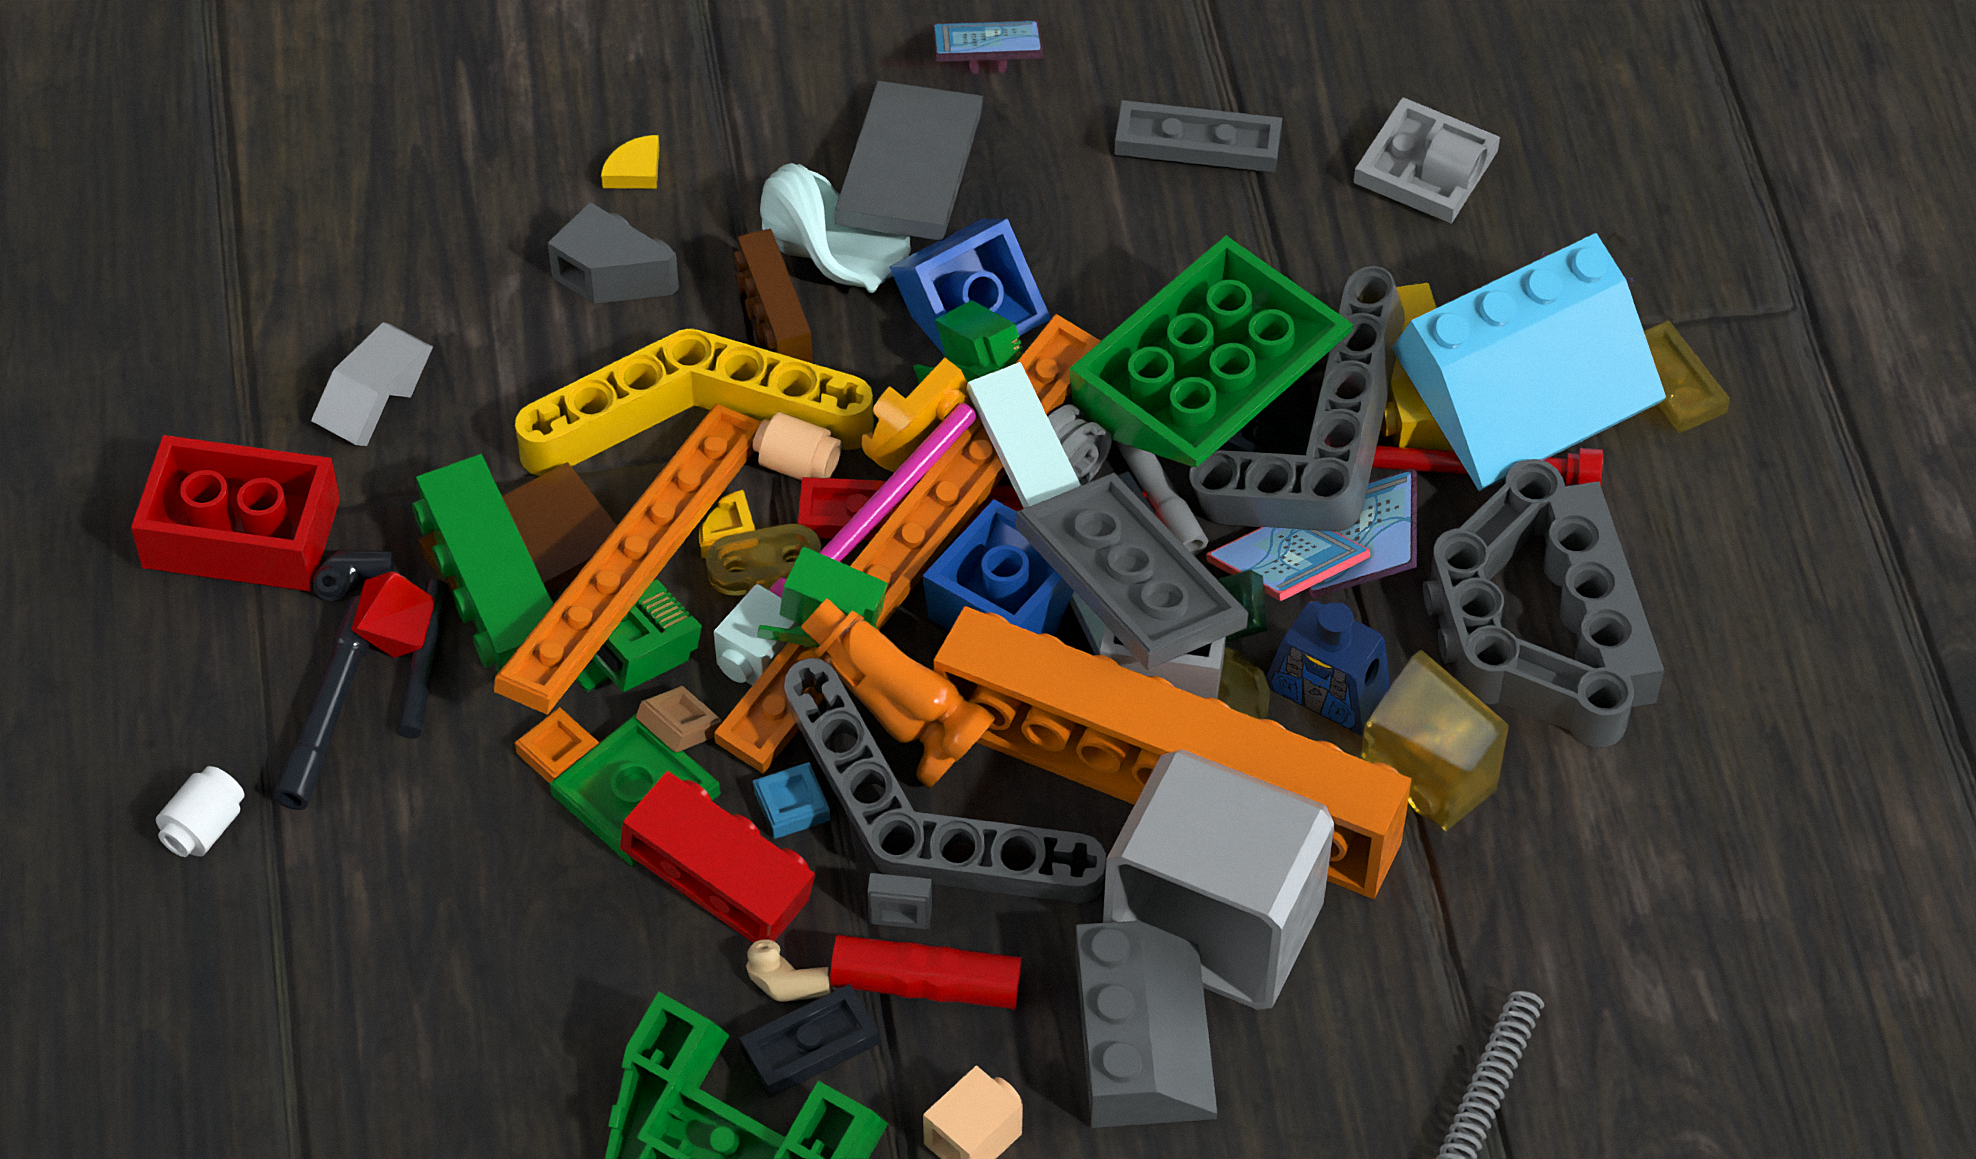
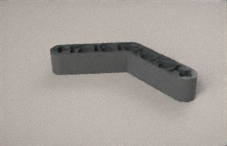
[784,658,1106,903]

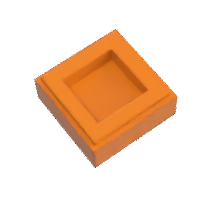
[515,707,599,783]

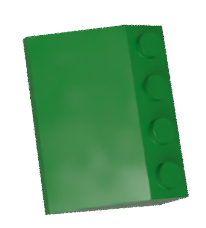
[1069,235,1353,468]

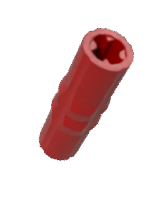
[830,935,1022,1009]

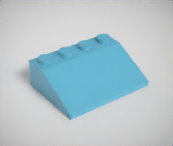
[1391,233,1666,492]

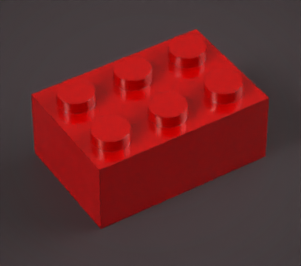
[131,435,340,592]

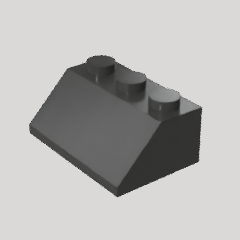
[1075,921,1217,1128]

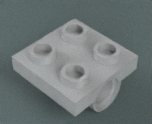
[1354,97,1500,224]

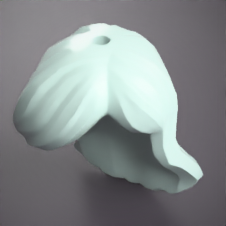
[760,163,911,293]

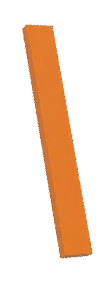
[494,404,761,715]

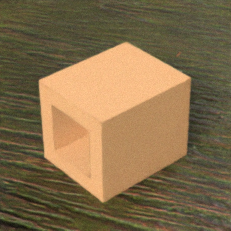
[923,1065,1023,1159]

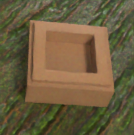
[636,686,722,753]

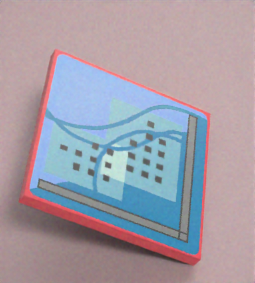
[1206,527,1370,601]

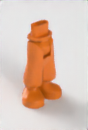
[800,598,995,789]

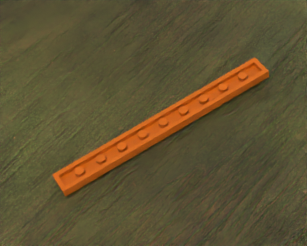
[714,314,1101,774]

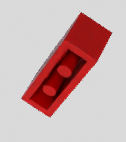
[620,770,815,943]

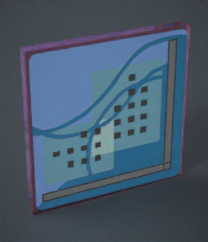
[933,21,1043,74]
[1309,468,1417,598]

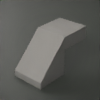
[311,322,433,446]

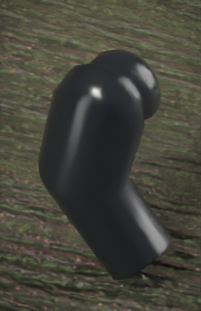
[312,550,395,601]

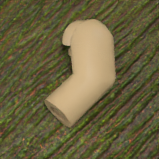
[746,940,832,1002]

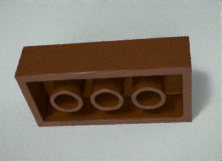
[734,228,813,364]

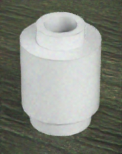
[156,766,244,857]

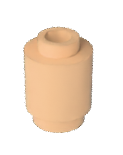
[753,412,842,481]

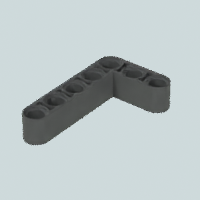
[1189,266,1404,532]

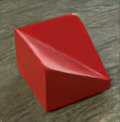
[351,572,436,658]

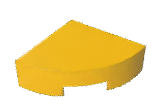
[601,135,659,189]
[699,490,758,559]

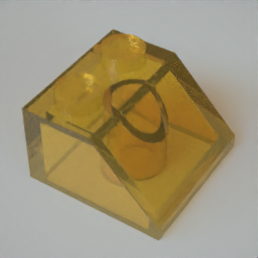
[1361,650,1509,831]

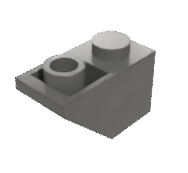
[548,202,679,304]

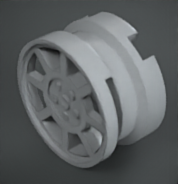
[1048,405,1112,486]

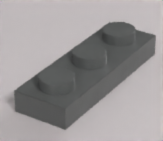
[1115,100,1282,173]

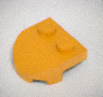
[862,358,976,473]

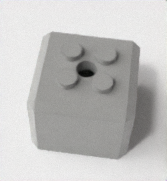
[1103,749,1334,1010]

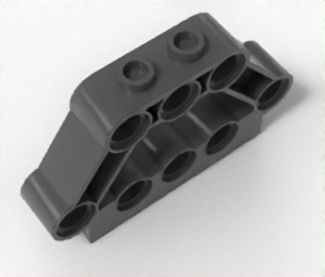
[1423,459,1664,748]

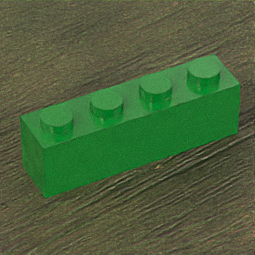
[412,454,553,673]

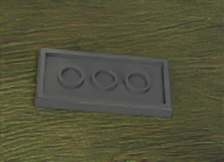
[835,81,983,241]
[1015,473,1248,670]

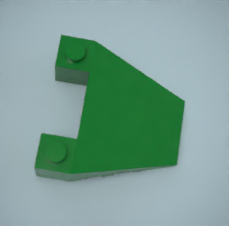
[605,991,888,1159]

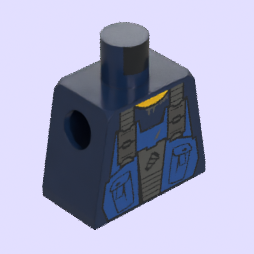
[1263,601,1390,736]

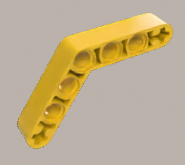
[515,329,874,476]

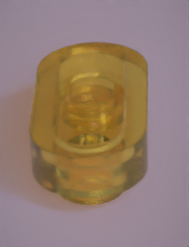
[706,524,821,595]

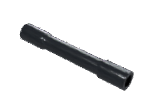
[273,596,370,810]

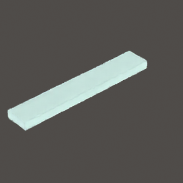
[966,362,1105,655]

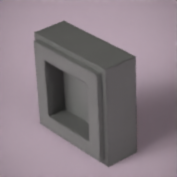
[868,873,932,929]

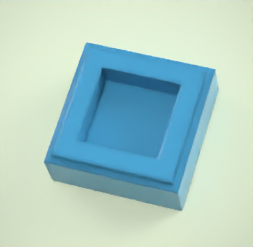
[753,762,831,839]

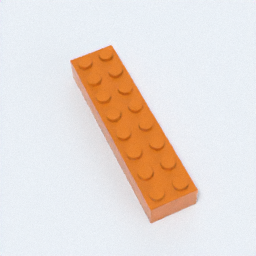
[934,606,1412,899]

